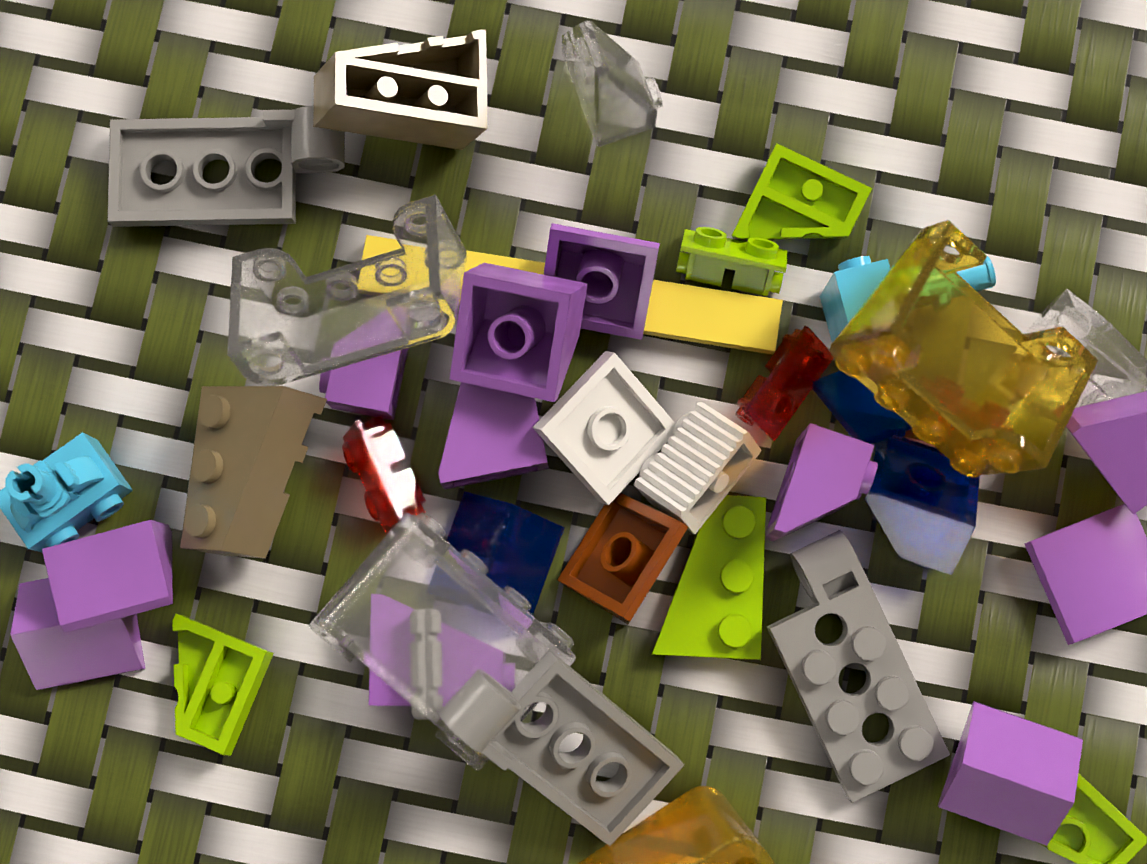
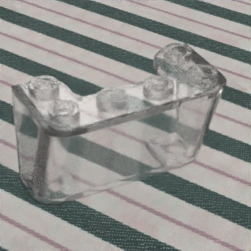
[227,194,468,386]
[309,512,576,771]

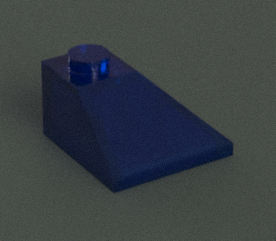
[865,429,981,575]

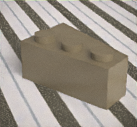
[313,29,488,150]
[180,386,327,558]

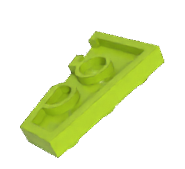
[651,495,766,660]
[1034,773,1147,864]

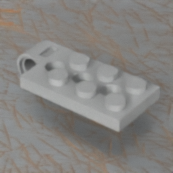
[108,106,345,227]
[766,530,950,803]
[438,650,684,846]

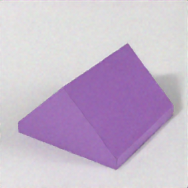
[544,223,660,340]
[42,520,173,633]
[10,578,145,690]
[938,701,1083,846]

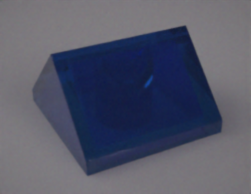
[427,491,565,629]

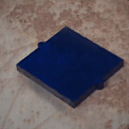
[812,353,939,444]

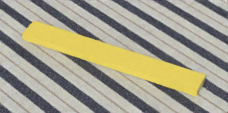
[357,235,783,355]

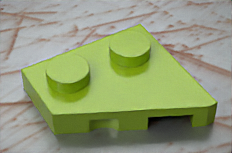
[732,143,872,240]
[172,614,274,756]

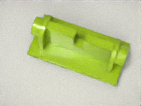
[676,227,787,297]

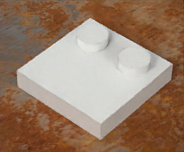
[532,351,676,505]

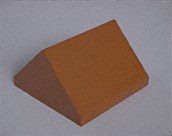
[557,493,688,625]

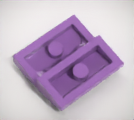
[1024,504,1147,645]

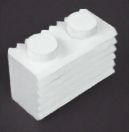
[634,402,762,535]

